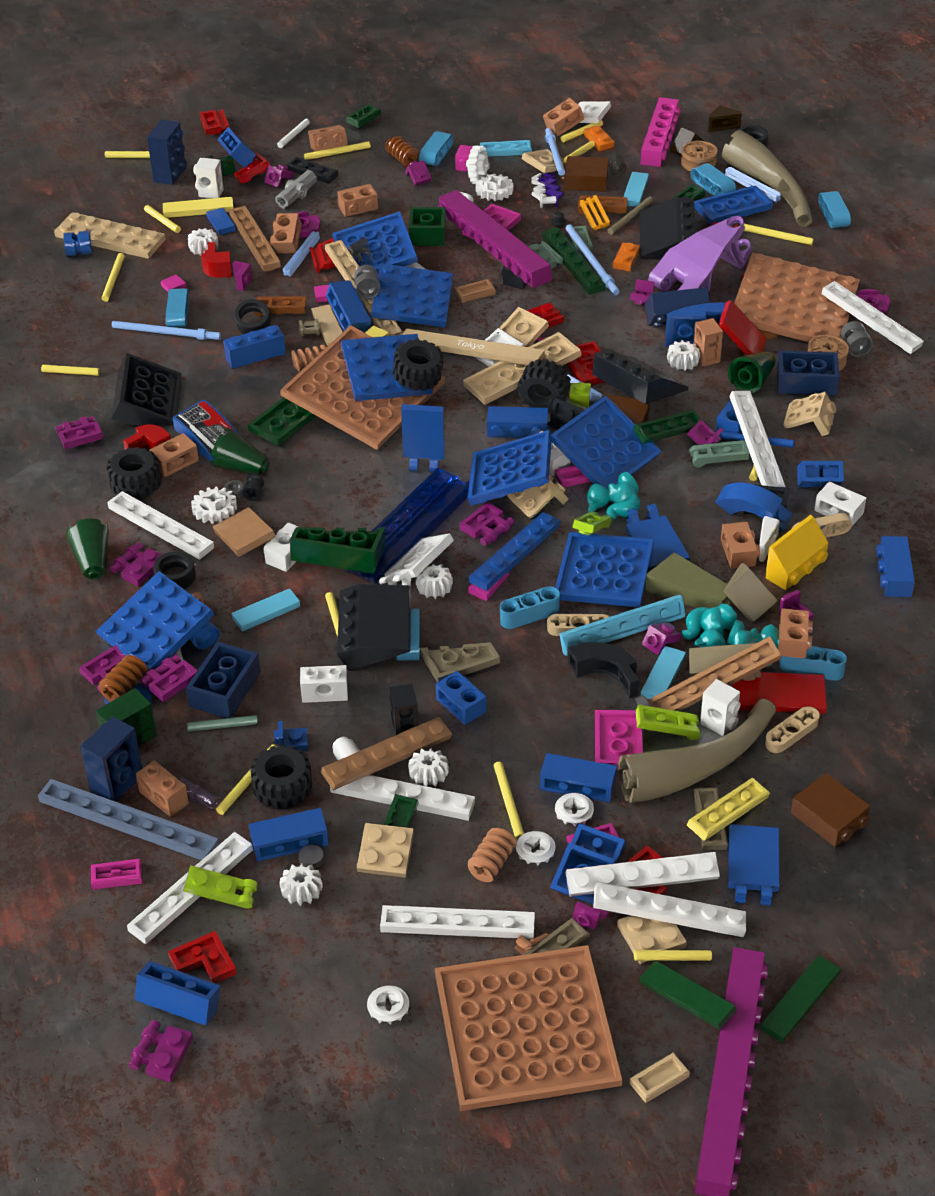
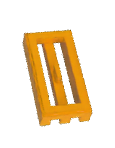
[580,195,610,231]

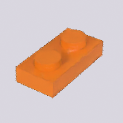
[584,126,614,151]
[613,242,640,271]

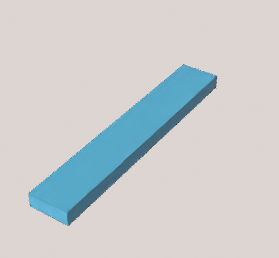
[559,595,686,656]

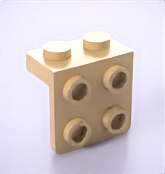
[783,392,836,436]
[507,474,569,518]

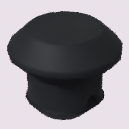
[550,211,566,227]

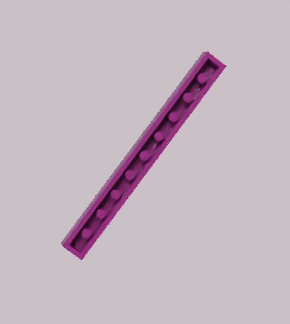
[438,190,552,288]
[695,947,768,1196]

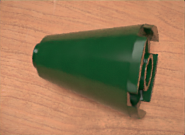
[727,351,776,394]
[210,428,270,475]
[66,518,109,580]

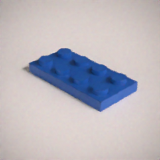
[694,185,773,225]

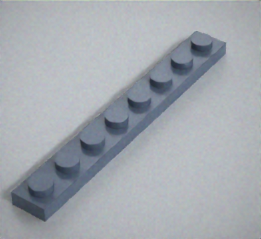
[38,779,219,860]

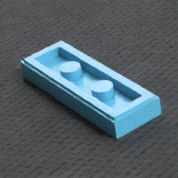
[480,140,532,157]
[623,172,649,207]
[231,588,300,632]
[641,646,686,699]

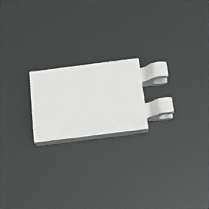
[379,533,454,586]

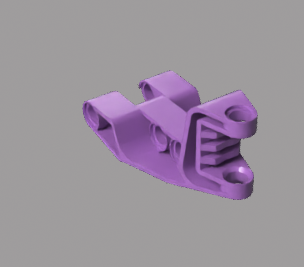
[648,216,752,292]

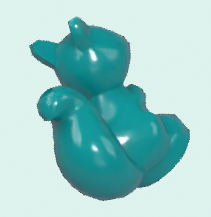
[587,472,640,520]
[682,603,737,647]
[726,620,779,667]

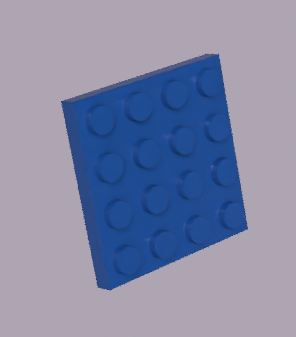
[332,211,418,272]
[371,263,453,328]
[341,334,433,401]
[550,396,662,489]
[468,430,552,505]
[555,532,654,607]
[96,571,215,671]

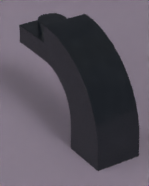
[568,642,640,698]

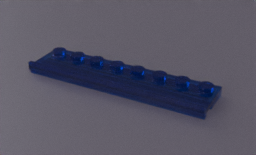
[343,468,470,584]

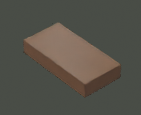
[454,279,496,303]

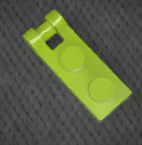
[573,511,612,535]
[635,704,701,740]
[183,865,258,908]

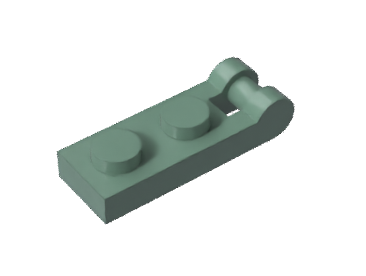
[689,440,750,468]

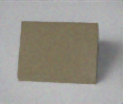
[723,563,778,623]

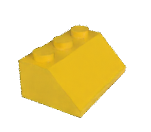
[765,515,828,590]

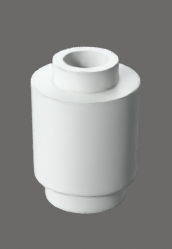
[332,737,360,760]

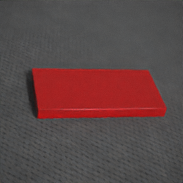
[732,672,827,714]

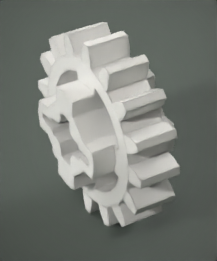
[466,146,490,184]
[476,173,513,201]
[191,487,237,524]

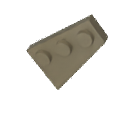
[420,642,500,682]

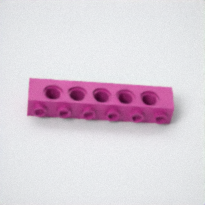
[641,97,681,167]

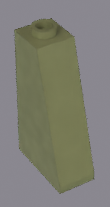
[645,552,735,608]

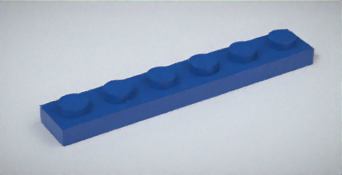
[469,512,560,591]

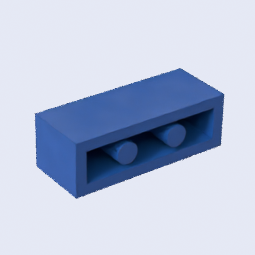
[217,127,256,167]
[326,280,371,333]
[223,325,286,369]
[487,406,548,438]
[876,536,915,597]
[540,753,617,803]
[249,808,329,862]
[135,961,220,1025]

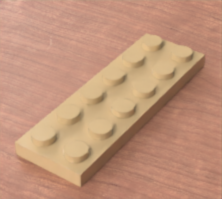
[54,212,166,259]
[463,332,581,405]

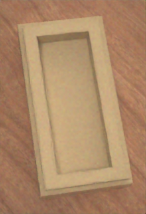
[629,1052,690,1103]

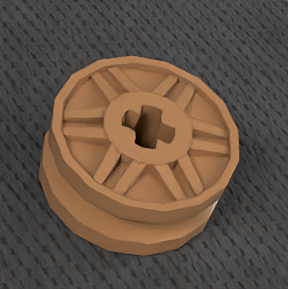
[681,141,718,171]
[808,334,849,371]

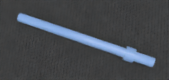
[545,128,565,176]
[566,224,620,295]
[112,321,221,340]

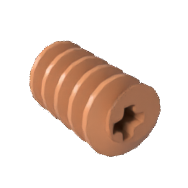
[291,343,330,372]
[468,828,517,882]

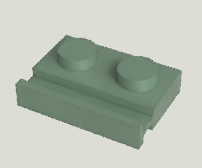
[528,241,563,269]

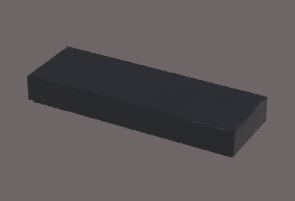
[286,157,338,184]

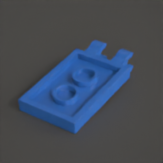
[401,404,445,473]
[626,504,690,572]
[728,824,779,906]

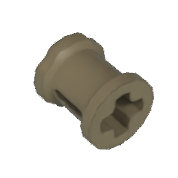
[299,318,320,337]

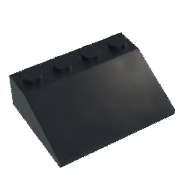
[640,197,696,259]
[592,349,689,404]
[111,353,181,426]
[337,584,411,671]

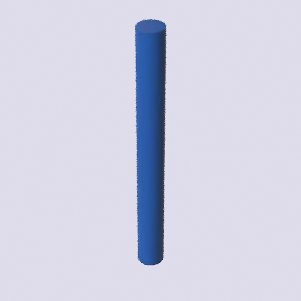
[715,430,795,448]

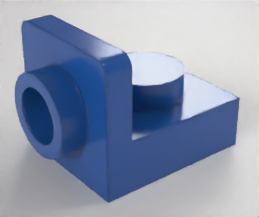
[274,721,308,751]

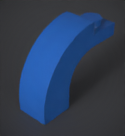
[715,482,793,532]

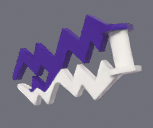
[532,173,564,208]

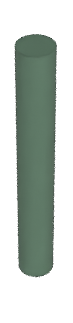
[187,715,258,732]

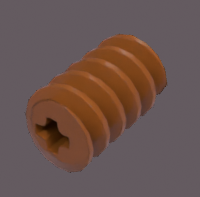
[385,136,420,168]
[99,655,148,702]

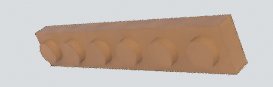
[229,206,281,272]
[648,637,782,711]
[321,717,452,791]

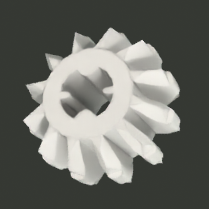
[188,228,218,256]
[667,340,700,371]
[416,564,453,599]
[408,748,449,787]
[280,863,323,906]

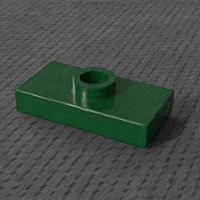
[346,104,381,128]
[384,794,419,828]

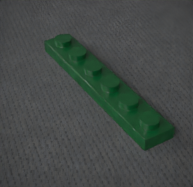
[542,227,605,295]

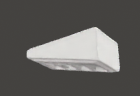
[759,516,780,562]

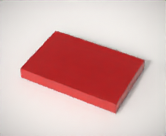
[719,300,767,355]
[566,341,604,386]

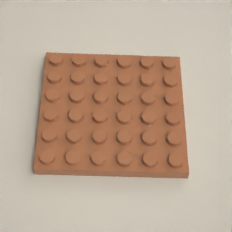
[734,252,860,342]
[281,325,446,450]
[435,945,622,1111]

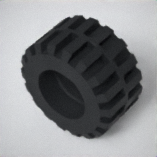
[393,339,444,391]
[517,359,571,412]
[107,447,161,499]
[250,745,313,809]

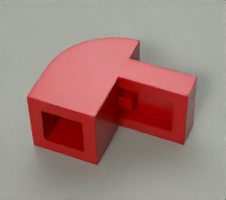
[201,242,232,278]
[123,424,171,451]

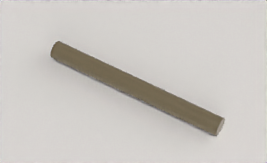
[608,196,654,235]

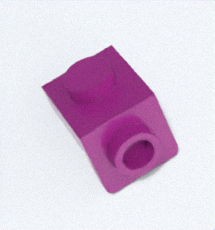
[405,160,432,186]
[265,164,294,187]
[233,261,252,291]
[630,279,655,305]
[687,420,723,445]
[779,590,814,621]
[642,622,682,655]
[572,902,610,930]

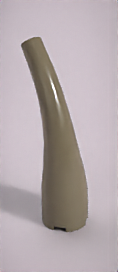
[722,130,812,227]
[618,699,776,803]

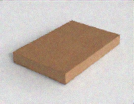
[212,507,276,557]

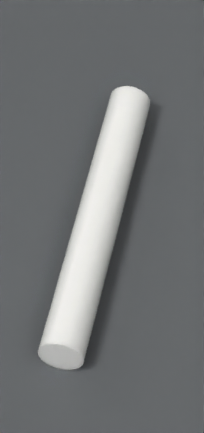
[277,119,310,148]

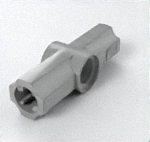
[275,170,317,209]

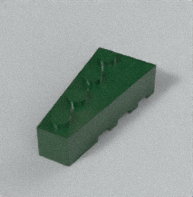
[290,527,385,573]

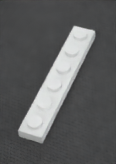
[821,281,924,354]
[730,391,785,488]
[107,491,214,560]
[330,775,475,821]
[127,832,253,944]
[566,852,720,897]
[593,882,746,937]
[380,905,535,939]

